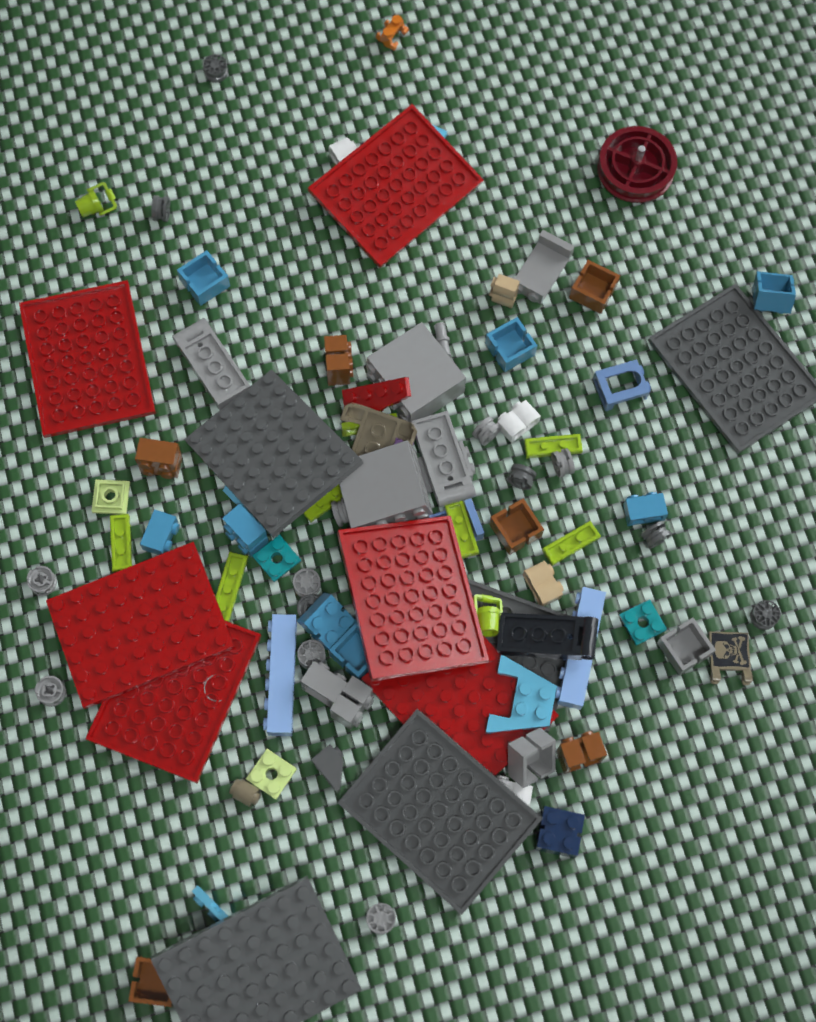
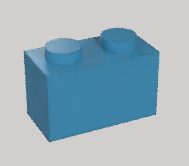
[623,492,668,526]
[140,509,180,555]

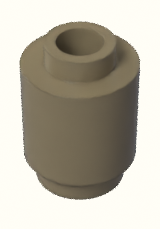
[229,779,261,807]

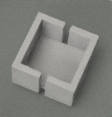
[657,618,716,676]
[300,661,348,708]
[330,676,374,730]
[508,728,556,788]

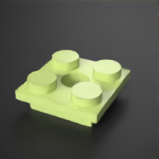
[92,479,130,515]
[246,749,297,800]

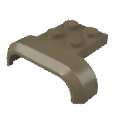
[340,403,417,456]

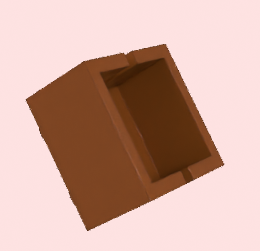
[569,260,621,314]
[324,335,353,386]
[135,438,182,479]
[489,498,544,555]
[556,731,607,774]
[128,957,174,1007]

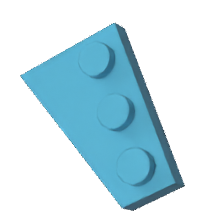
[192,885,228,922]

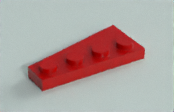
[342,377,411,412]

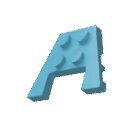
[486,655,557,734]

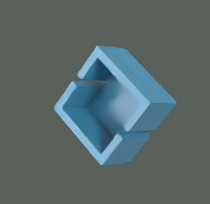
[177,250,230,306]
[752,271,796,314]
[485,317,538,372]
[222,504,269,557]
[297,593,357,650]
[329,622,369,680]

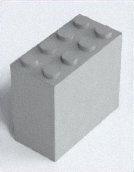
[366,322,466,423]
[339,440,433,528]

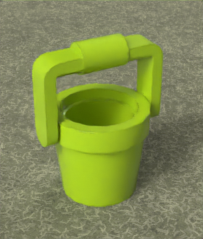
[75,182,117,218]
[473,594,503,637]

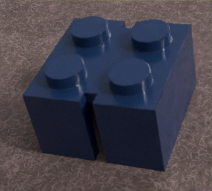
[535,806,585,859]

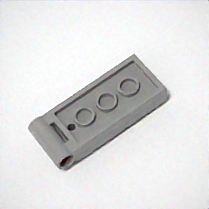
[172,318,250,410]
[411,411,476,507]

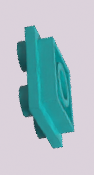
[252,534,301,582]
[619,599,667,646]

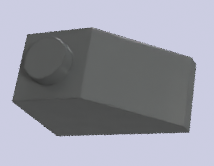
[311,744,344,794]

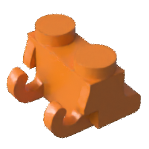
[376,15,409,51]

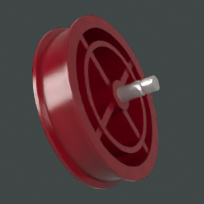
[597,126,677,203]

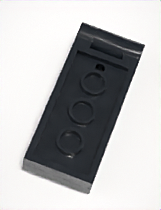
[497,613,599,660]

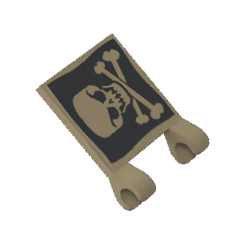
[709,631,753,685]

